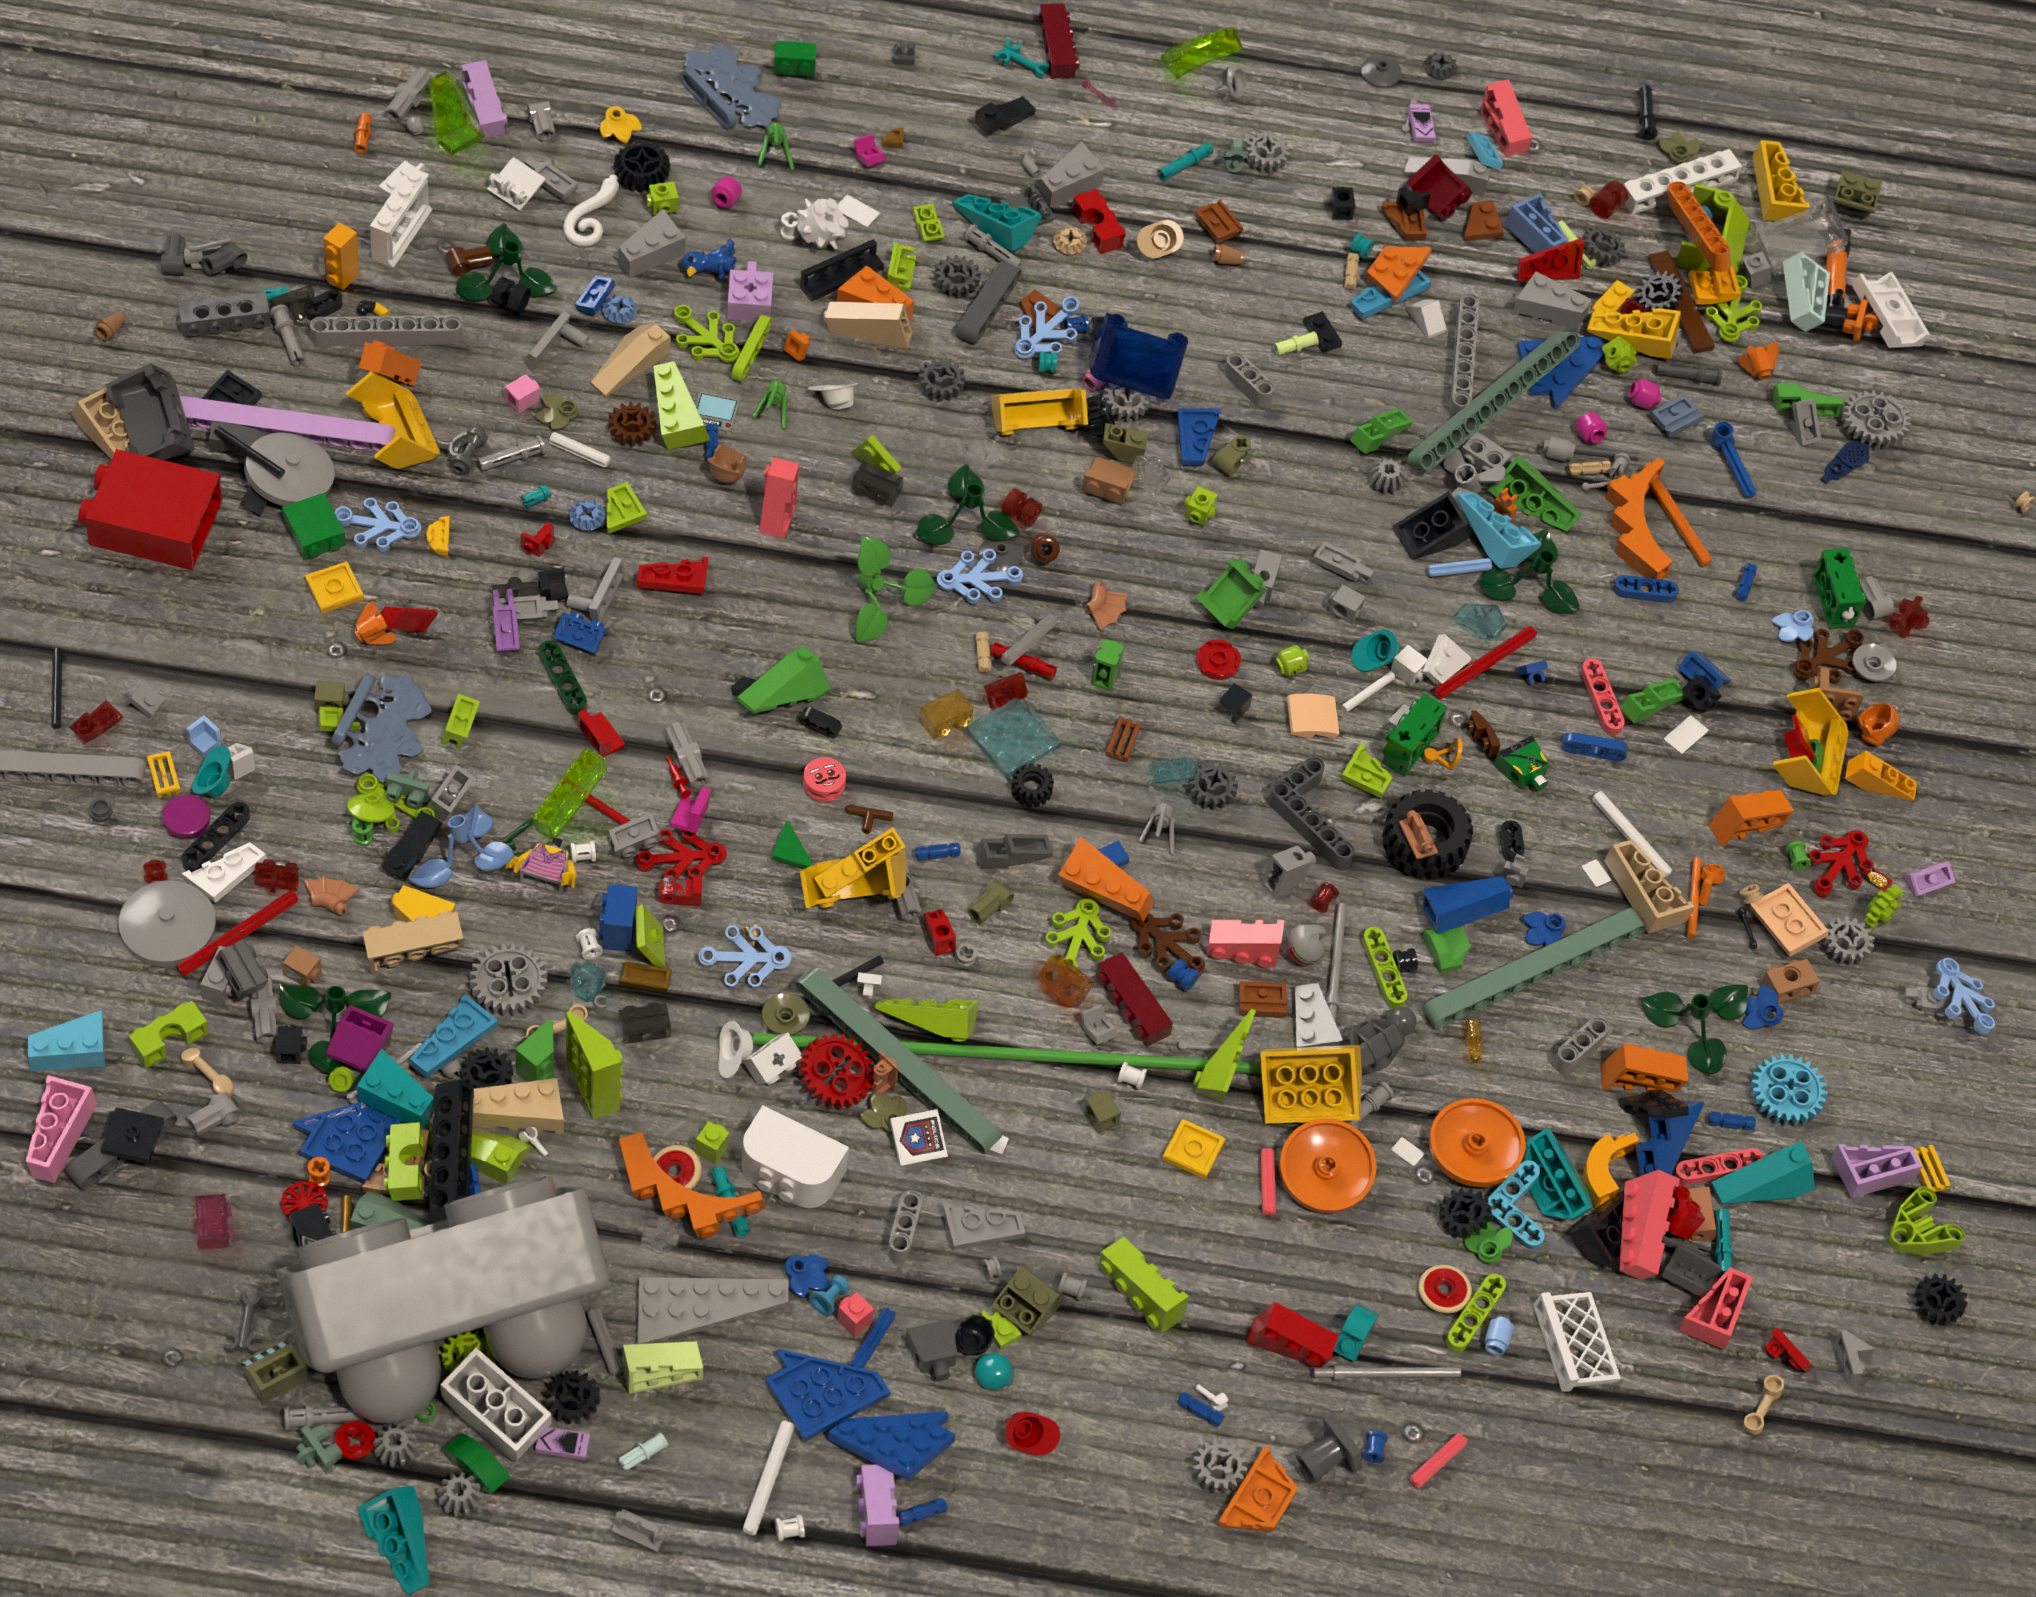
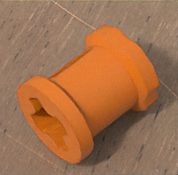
[308,1157,331,1188]

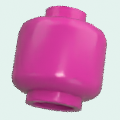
[711,176,742,208]
[1628,379,1662,410]
[1575,412,1608,444]

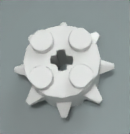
[797,198,848,249]

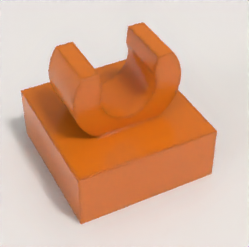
[783,330,811,361]

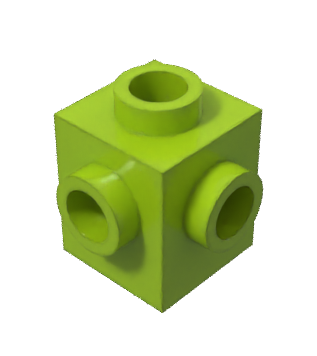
[646,182,679,215]
[1602,336,1638,374]
[1184,486,1218,526]

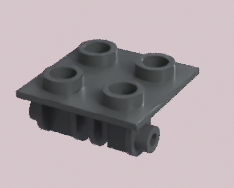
[999,183,1056,225]

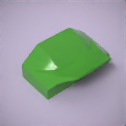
[1423,927,1471,974]

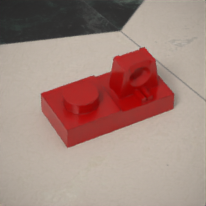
[1765,1327,1814,1373]

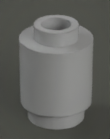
[1542,436,1576,462]

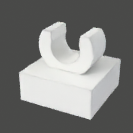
[857,972,882,999]

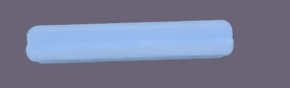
[1427,558,1492,577]

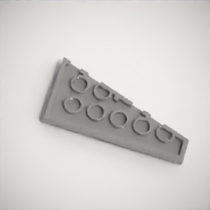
[638,1277,788,1344]

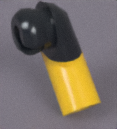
[357,300,391,316]

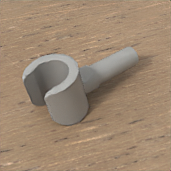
[573,995,607,1014]

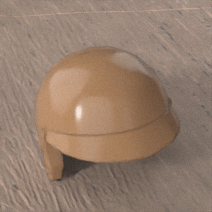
[707,444,747,484]

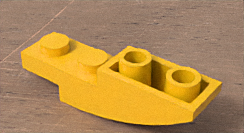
[814,827,906,898]

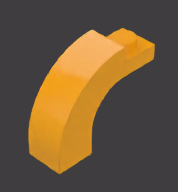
[1582,1132,1639,1209]

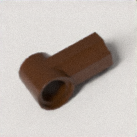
[446,246,493,276]

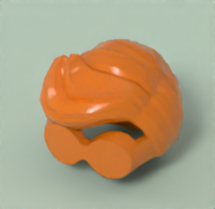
[1857,703,1900,746]

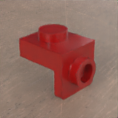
[520,522,555,558]

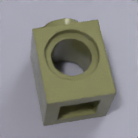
[314,681,349,713]
[1084,1090,1121,1133]

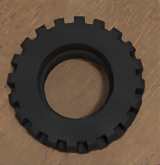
[1382,789,1473,879]

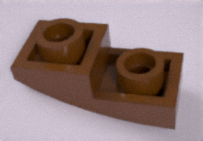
[1466,710,1501,759]

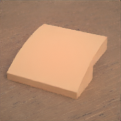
[1287,694,1339,739]

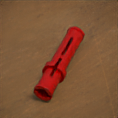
[990,642,1058,680]

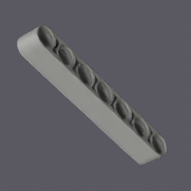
[1449,293,1479,417]
[310,315,462,346]
[0,750,146,789]

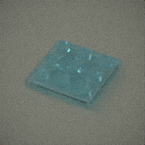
[966,695,1062,778]

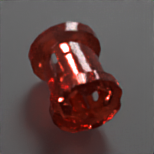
[1310,882,1339,913]

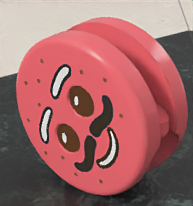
[803,757,846,802]

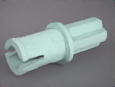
[619,1433,668,1471]

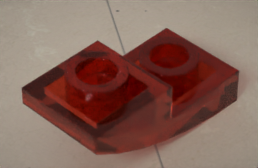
[69,700,123,743]

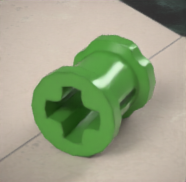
[352,818,374,846]
[1785,841,1811,871]

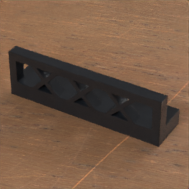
[800,239,884,302]

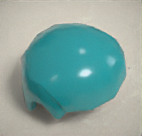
[974,1353,1014,1391]

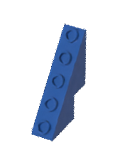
[1636,1101,1704,1176]

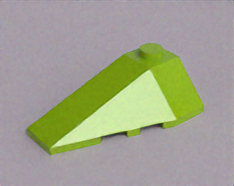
[875,999,979,1042]

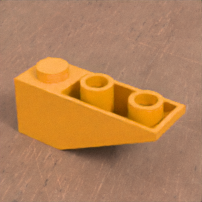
[1845,751,1917,801]

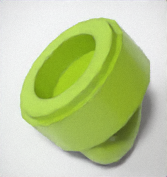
[328,1067,355,1092]

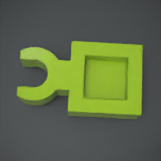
[318,706,360,732]
[981,1306,1022,1350]

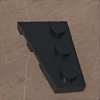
[1619,1089,1689,1118]

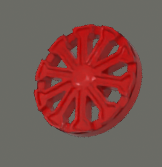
[281,1181,328,1221]

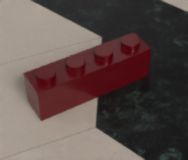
[1039,3,1079,79]
[1096,952,1173,1047]

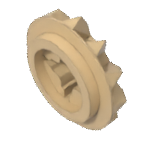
[1053,226,1087,255]

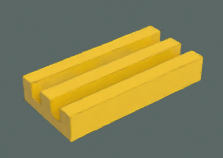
[147,751,181,798]
[1914,1145,1951,1192]

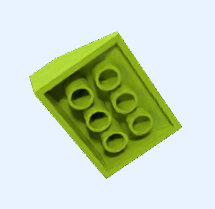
[566,1011,623,1120]

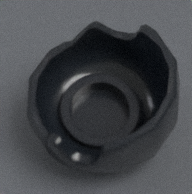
[956,1315,995,1356]

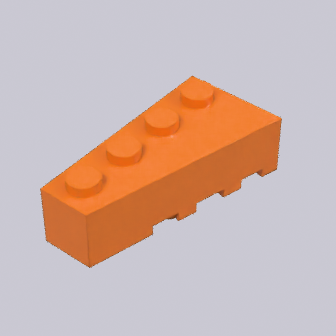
[1058,837,1155,922]

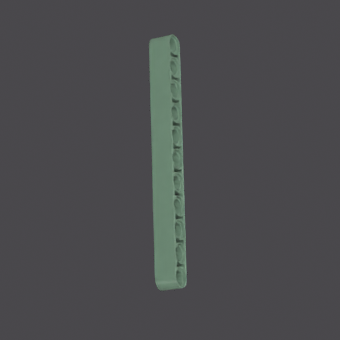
[1407,331,1580,470]
[1422,908,1646,1029]
[795,967,1002,1154]

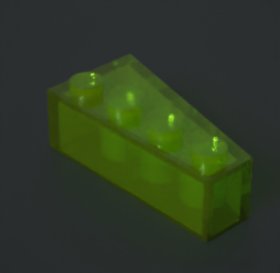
[429,71,486,155]

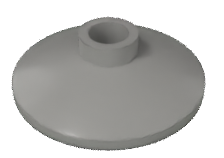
[1852,644,1897,682]

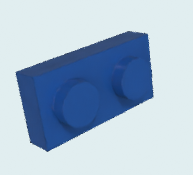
[575,275,615,314]

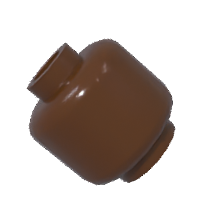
[1030,533,1060,563]

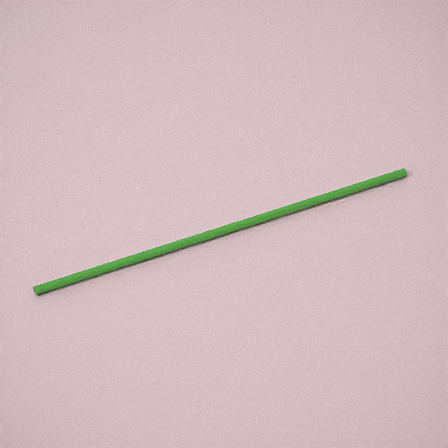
[753,1033,1262,1074]

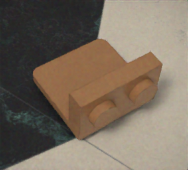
[1082,457,1136,505]
[1808,668,1864,721]

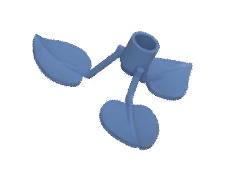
[409,804,514,888]

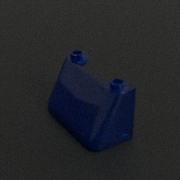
[1089,313,1188,399]

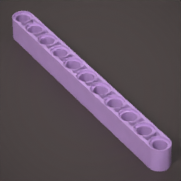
[180,396,395,452]

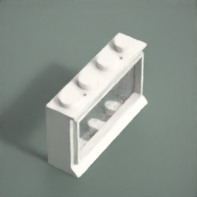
[370,167,432,268]

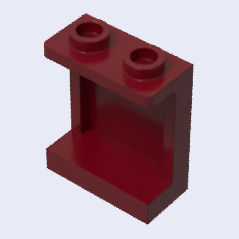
[1405,154,1473,222]

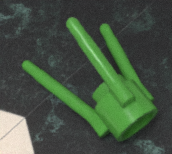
[758,123,794,171]
[752,381,788,429]

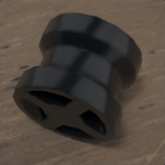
[1393,948,1418,973]

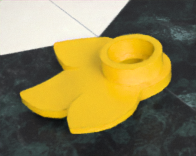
[600,106,642,144]

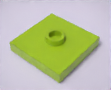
[635,905,665,967]

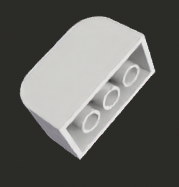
[742,1105,849,1208]
[441,1348,552,1462]

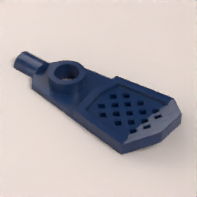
[1819,440,1869,484]

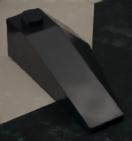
[1569,1190,1624,1268]

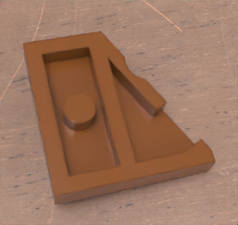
[1464,200,1504,242]
[1381,202,1427,239]
[1020,289,1062,333]

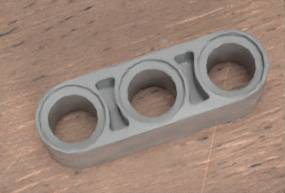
[1224,352,1275,408]
[1554,1017,1610,1074]
[888,1190,922,1263]

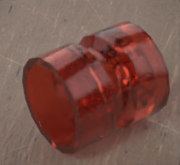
[1589,180,1628,219]
[1001,488,1043,528]

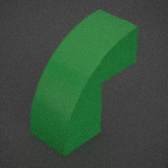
[442,1433,511,1493]

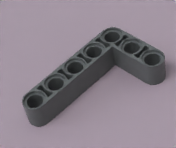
[1268,757,1355,870]

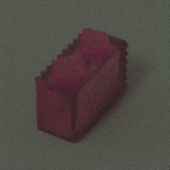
[196,1193,234,1250]

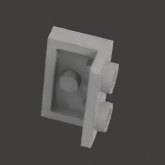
[609,813,663,858]

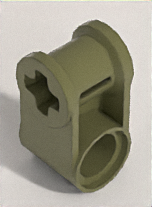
[1212,435,1251,476]

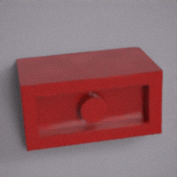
[380,606,438,632]
[578,709,625,758]
[1783,714,1816,761]

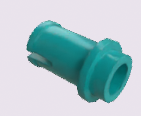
[262,285,290,302]
[521,485,551,509]

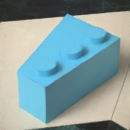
[28,1010,105,1072]

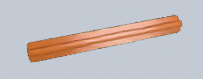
[1650,480,1712,567]

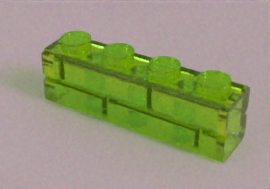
[531,748,607,839]

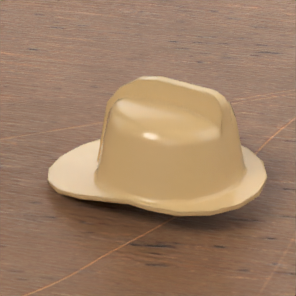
[1137,220,1184,259]

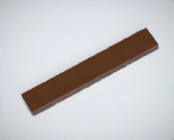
[1648,251,1715,354]

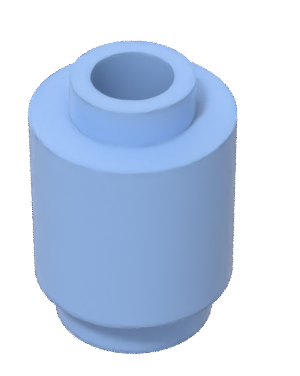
[1484,1317,1514,1355]

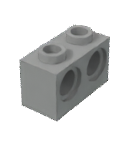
[1461,432,1512,473]

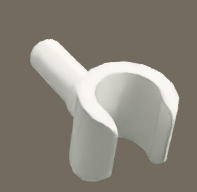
[518,1127,548,1157]
[1195,1384,1228,1411]

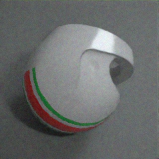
[1287,925,1327,966]

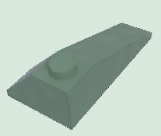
[350,1191,429,1230]

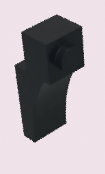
[974,96,1036,135]
[381,811,443,882]

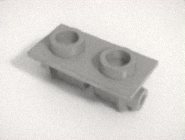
[611,1509,669,1552]

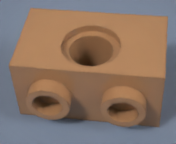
[1761,959,1820,1004]

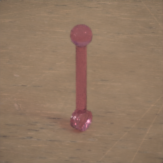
[1082,80,1116,106]

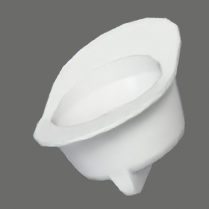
[808,383,858,410]
[718,1021,753,1078]

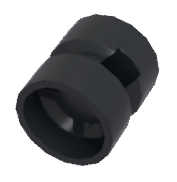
[491,276,531,314]

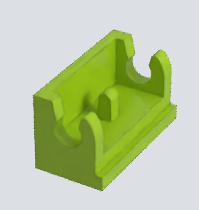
[887,243,916,292]
[441,693,480,748]

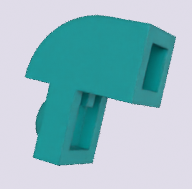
[1334,1303,1380,1362]

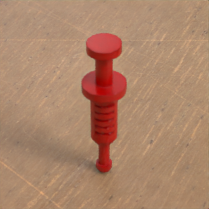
[666,756,691,799]

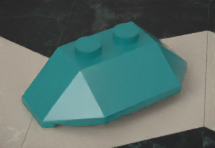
[1523,1128,1593,1221]

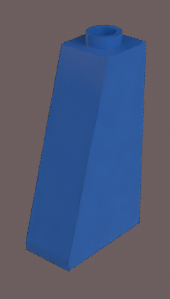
[1423,876,1513,934]

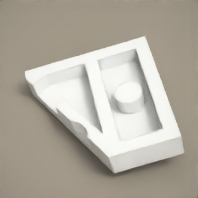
[1422,634,1471,684]

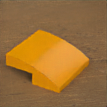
[1689,266,1741,304]

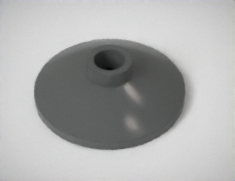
[1361,56,1402,88]
[978,539,1023,572]

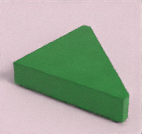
[772,821,814,869]

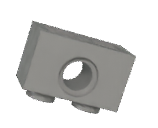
[426,764,475,821]

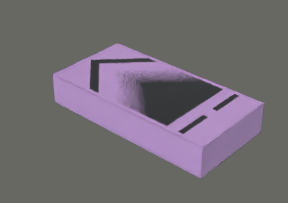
[1408,104,1436,142]
[535,1427,590,1461]

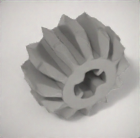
[1369,457,1407,494]
[374,1423,417,1468]
[438,1471,481,1517]

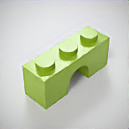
[129,1001,209,1069]
[384,1122,424,1201]

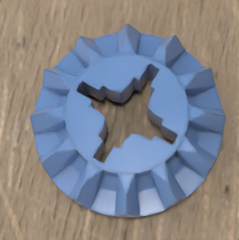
[602,294,637,324]
[569,499,605,531]

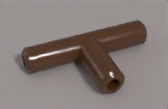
[847,805,893,834]

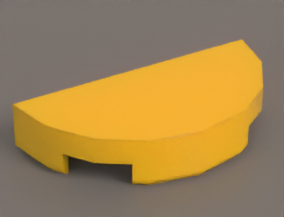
[426,516,450,557]

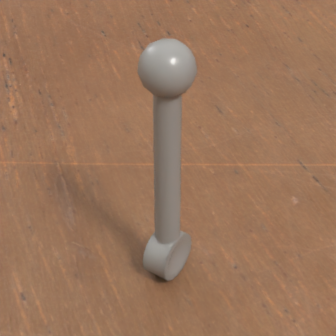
[1401,100,1418,134]
[1582,479,1617,491]
[1178,1041,1222,1051]

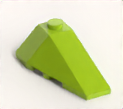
[1193,1009,1256,1103]
[428,1126,532,1185]

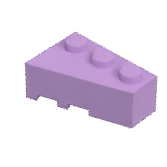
[461,60,508,139]
[1831,1144,1922,1198]
[856,1465,899,1546]

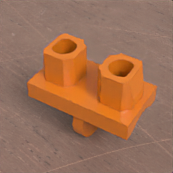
[1843,299,1879,342]

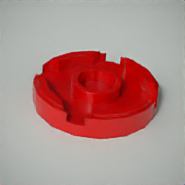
[1196,639,1241,680]

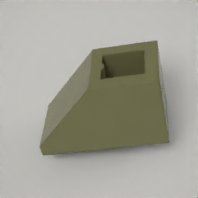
[1103,423,1148,465]

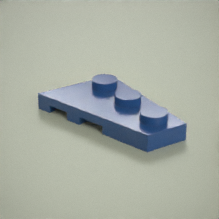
[1177,408,1221,465]

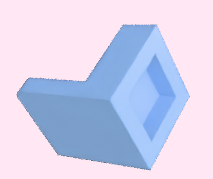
[186,715,221,758]

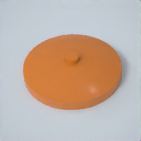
[1429,1098,1526,1187]
[1279,1119,1377,1213]

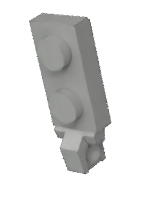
[524,156,578,200]
[1312,541,1374,585]
[499,595,559,621]
[1903,987,1969,1017]

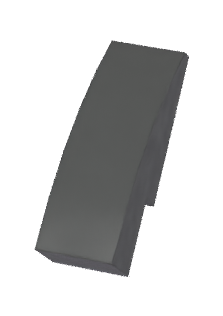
[209,422,269,457]
[975,834,1053,868]

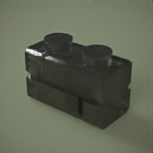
[852,461,904,507]
[618,1002,671,1044]

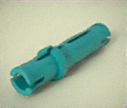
[1157,142,1214,181]
[711,1166,751,1237]
[1714,1208,1734,1278]

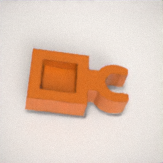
[1493,487,1517,522]

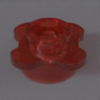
[143,859,168,883]

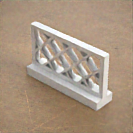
[1533,1292,1621,1392]

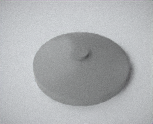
[244,433,335,506]
[119,880,216,967]

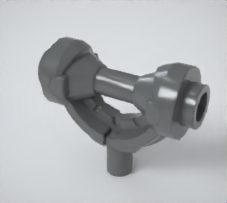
[438,426,488,474]

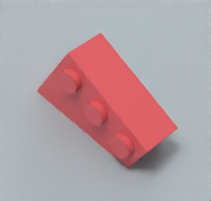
[1480,79,1532,157]
[759,458,800,538]
[1206,920,1285,968]
[1679,1268,1753,1350]

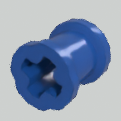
[1064,314,1089,336]
[1362,1430,1388,1463]

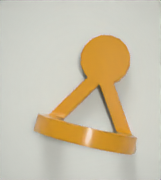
[1423,738,1463,770]

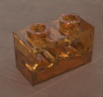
[1036,955,1095,1007]

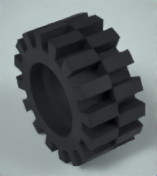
[1011,763,1054,808]

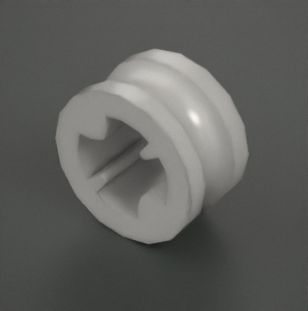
[955,943,977,967]
[982,1256,1001,1280]

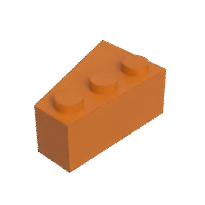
[837,266,914,320]

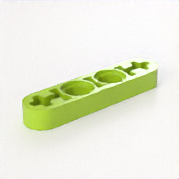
[731,314,773,382]
[1362,927,1408,1008]
[1446,1274,1506,1352]

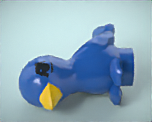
[682,239,736,281]

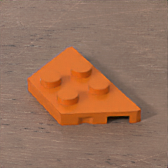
[1367,247,1432,303]
[1218,1445,1298,1532]

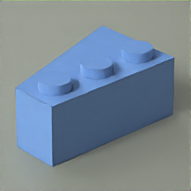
[1505,193,1568,253]

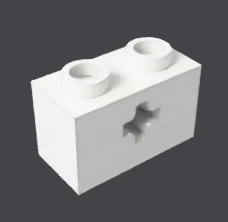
[743,1032,802,1085]

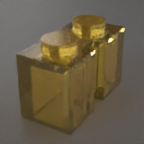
[919,689,973,740]

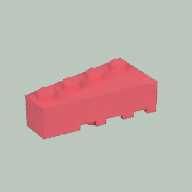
[1620,1170,1680,1280]

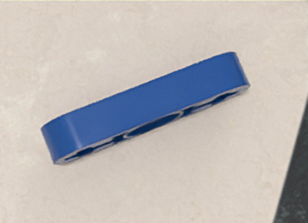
[1613,575,1679,603]
[1562,732,1628,761]

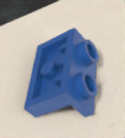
[553,612,608,655]

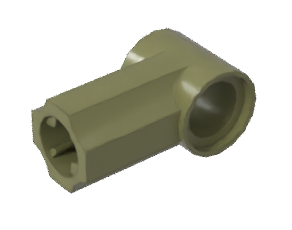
[967,880,1014,924]

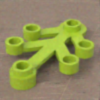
[1704,275,1762,342]
[674,305,739,362]
[357,774,435,833]
[1045,899,1111,978]

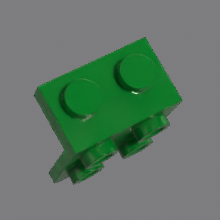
[773,41,816,77]

